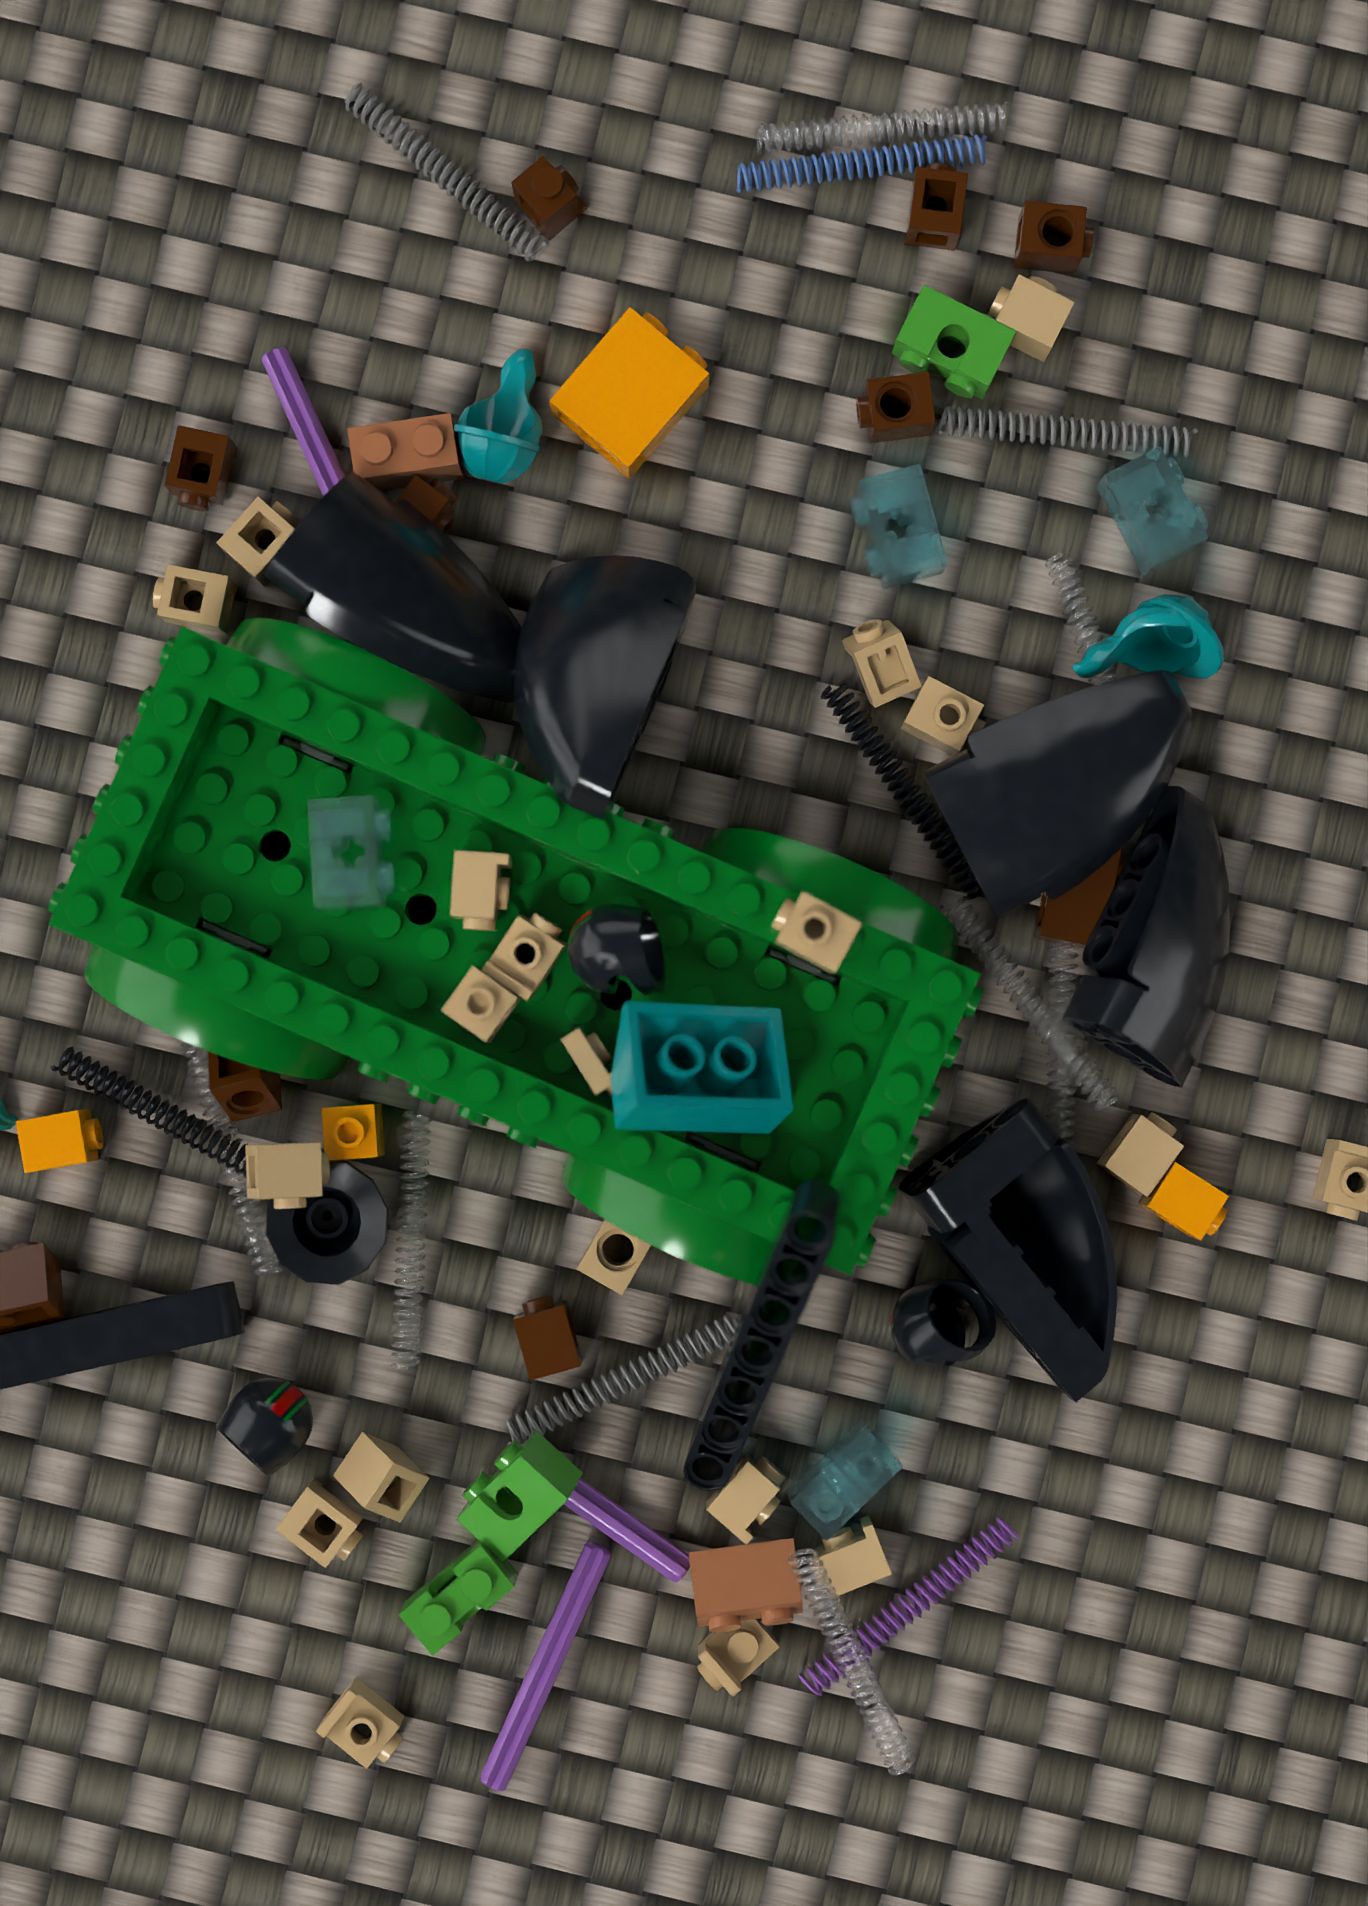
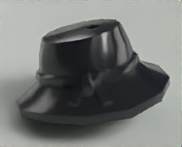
[266,1160,389,1286]

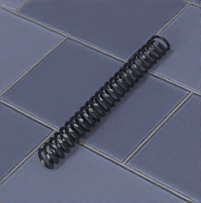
[821,684,981,900]
[51,1046,248,1178]

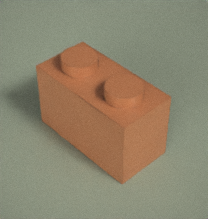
[347,413,464,491]
[688,1538,803,1633]

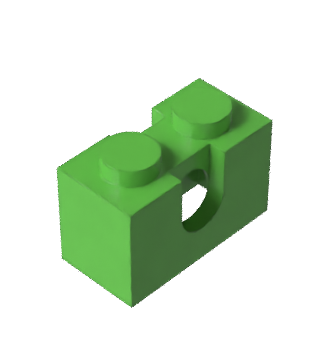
[892,285,1017,400]
[456,1431,583,1562]
[398,1540,519,1656]

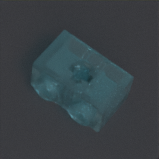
[1096,446,1208,577]
[850,464,948,590]
[307,795,394,912]
[787,1419,903,1541]

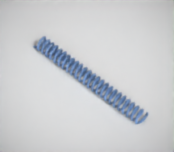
[737,134,987,194]

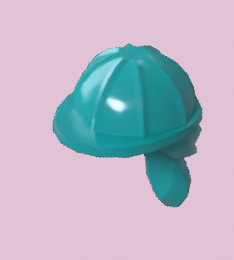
[453,349,543,483]
[1072,594,1224,679]

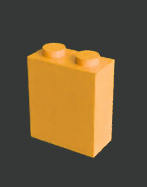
[549,307,709,480]

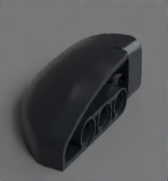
[265,472,522,702]
[514,555,696,820]
[924,670,1192,918]
[1062,786,1230,1088]
[899,1098,1117,1403]

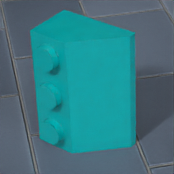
[611,1001,793,1134]

